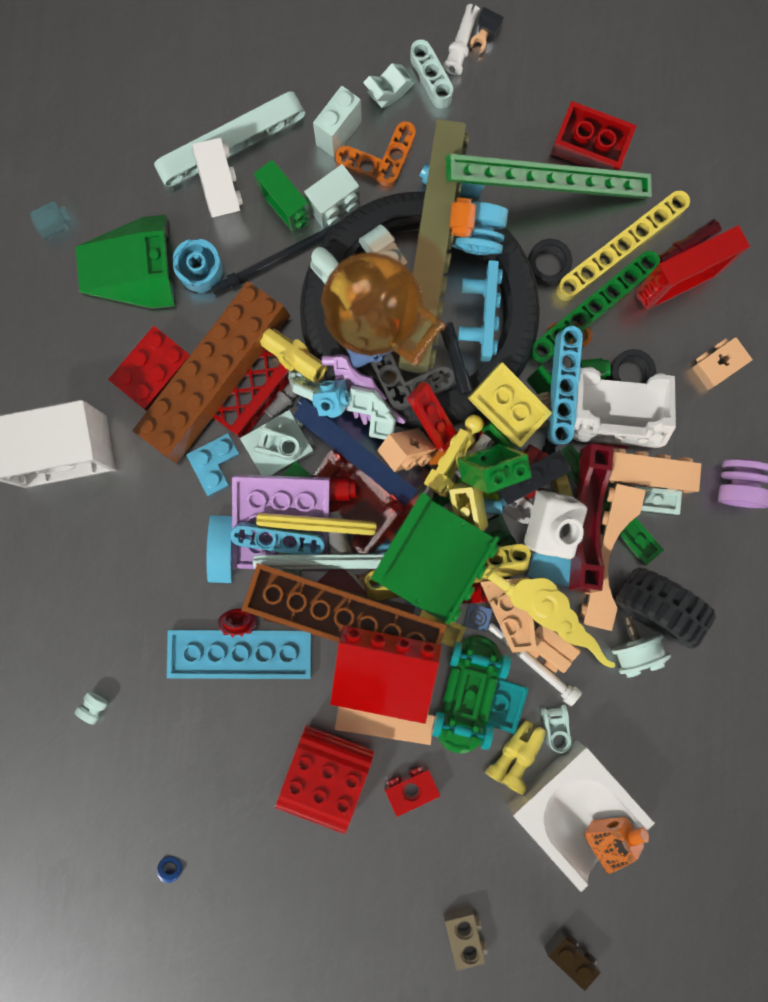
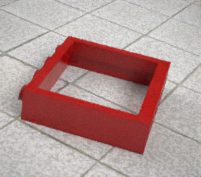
[636,225,750,310]

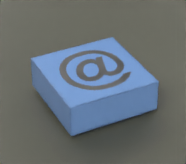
[463,603,492,632]

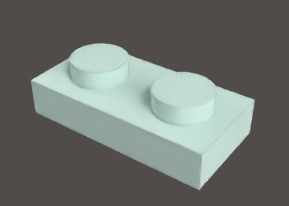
[634,486,682,515]

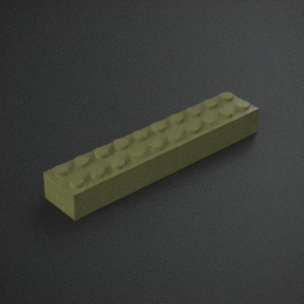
[399,119,469,374]

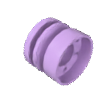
[718,459,768,508]

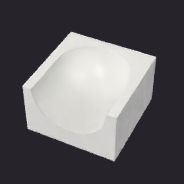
[0,400,116,488]
[506,740,655,892]

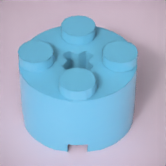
[173,239,224,293]

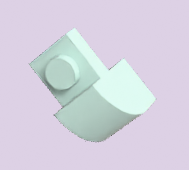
[363,63,415,108]
[359,224,408,278]

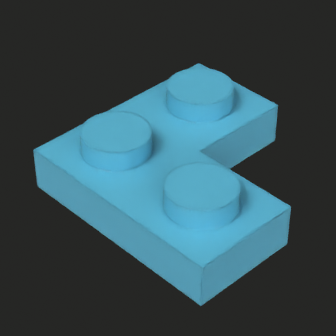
[186,433,240,497]

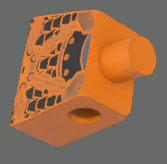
[583,817,649,874]

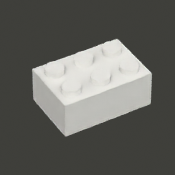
[192,138,243,217]

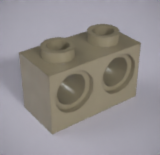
[444,908,488,970]

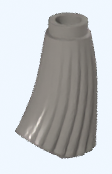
[328,511,354,554]

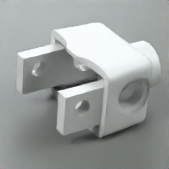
[524,490,587,559]

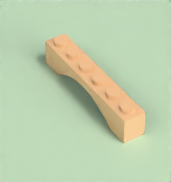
[579,483,646,631]

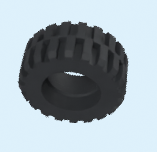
[616,567,716,649]

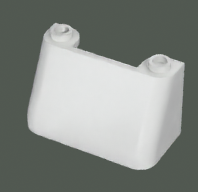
[573,367,676,448]

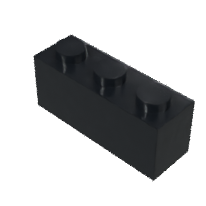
[495,450,571,507]

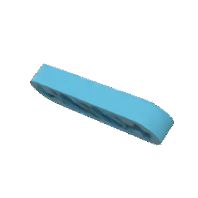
[231,522,325,555]

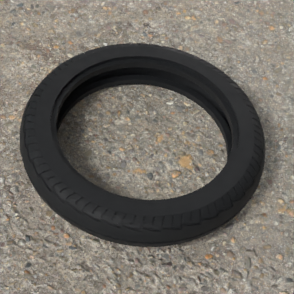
[300,191,540,429]

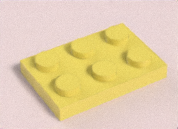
[468,362,552,448]

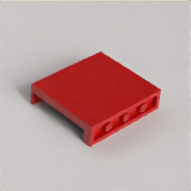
[330,626,442,724]

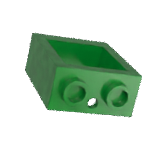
[254,160,311,232]
[457,444,532,494]

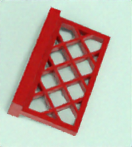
[213,349,289,438]

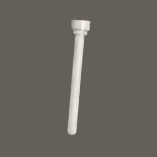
[488,623,582,707]

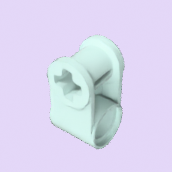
[253,427,302,460]
[541,704,571,753]

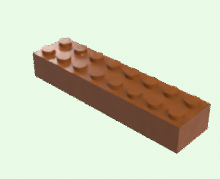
[132,281,290,464]
[241,563,447,645]

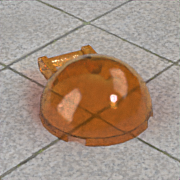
[321,252,447,366]

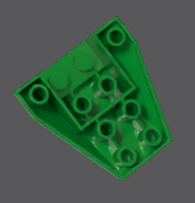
[75,215,175,309]

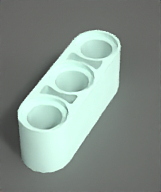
[410,39,453,109]

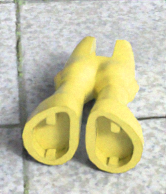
[485,720,546,796]

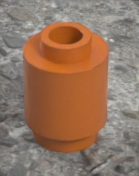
[449,198,476,237]

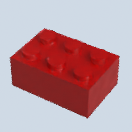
[551,101,637,171]
[108,326,190,411]

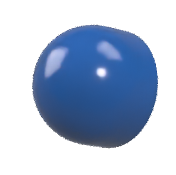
[157,856,182,883]

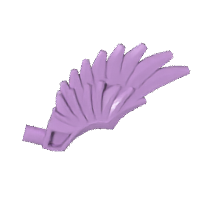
[322,354,406,425]

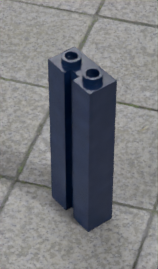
[294,396,432,506]

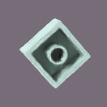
[304,164,360,229]

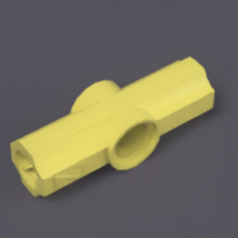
[260,328,327,382]

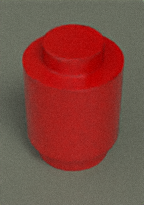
[329,477,356,501]

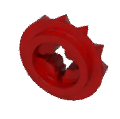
[218,609,257,638]

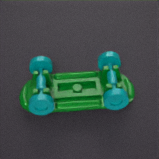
[431,635,511,754]

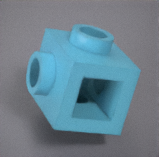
[312,380,350,418]

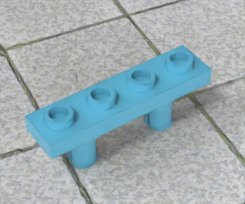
[458,260,502,362]

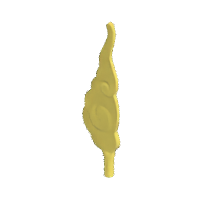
[486,570,615,668]

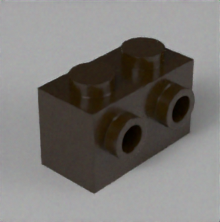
[544,930,601,991]

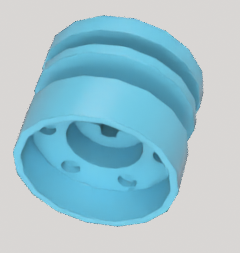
[452,202,508,255]

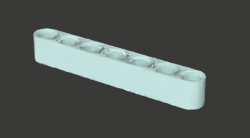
[154,91,305,187]

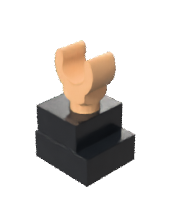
[470,7,504,53]

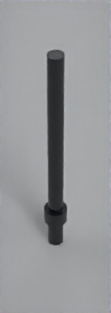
[211,224,335,295]

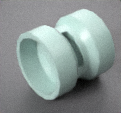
[74,691,108,725]

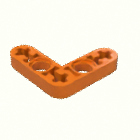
[335,121,416,187]

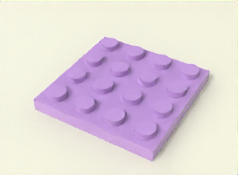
[232,474,330,571]

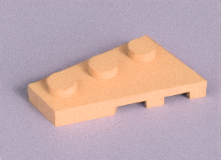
[480,577,537,653]

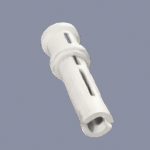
[442,4,480,75]

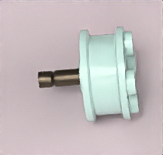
[611,615,671,678]

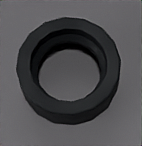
[528,238,573,286]
[609,349,656,384]

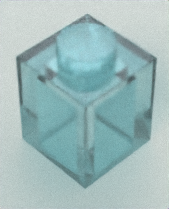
[29,201,70,241]

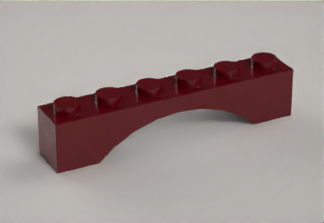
[568,443,614,593]

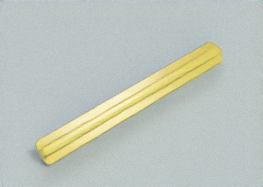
[256,513,376,535]

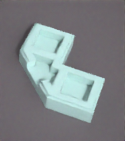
[288,369,321,401]
[348,385,397,440]

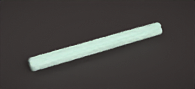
[253,554,384,569]

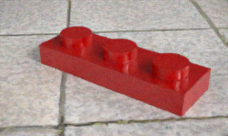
[406,382,457,452]

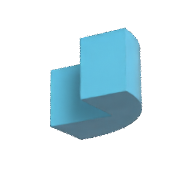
[207,515,234,583]

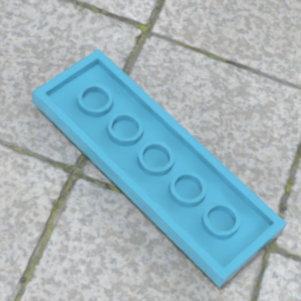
[167,630,312,679]

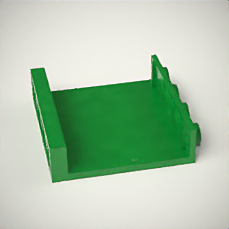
[370,492,499,625]

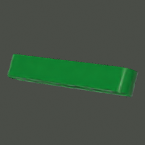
[530,251,660,365]

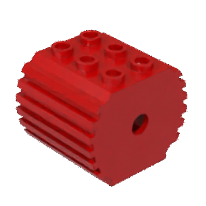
[275,725,374,834]

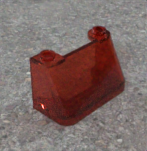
[311,449,413,554]

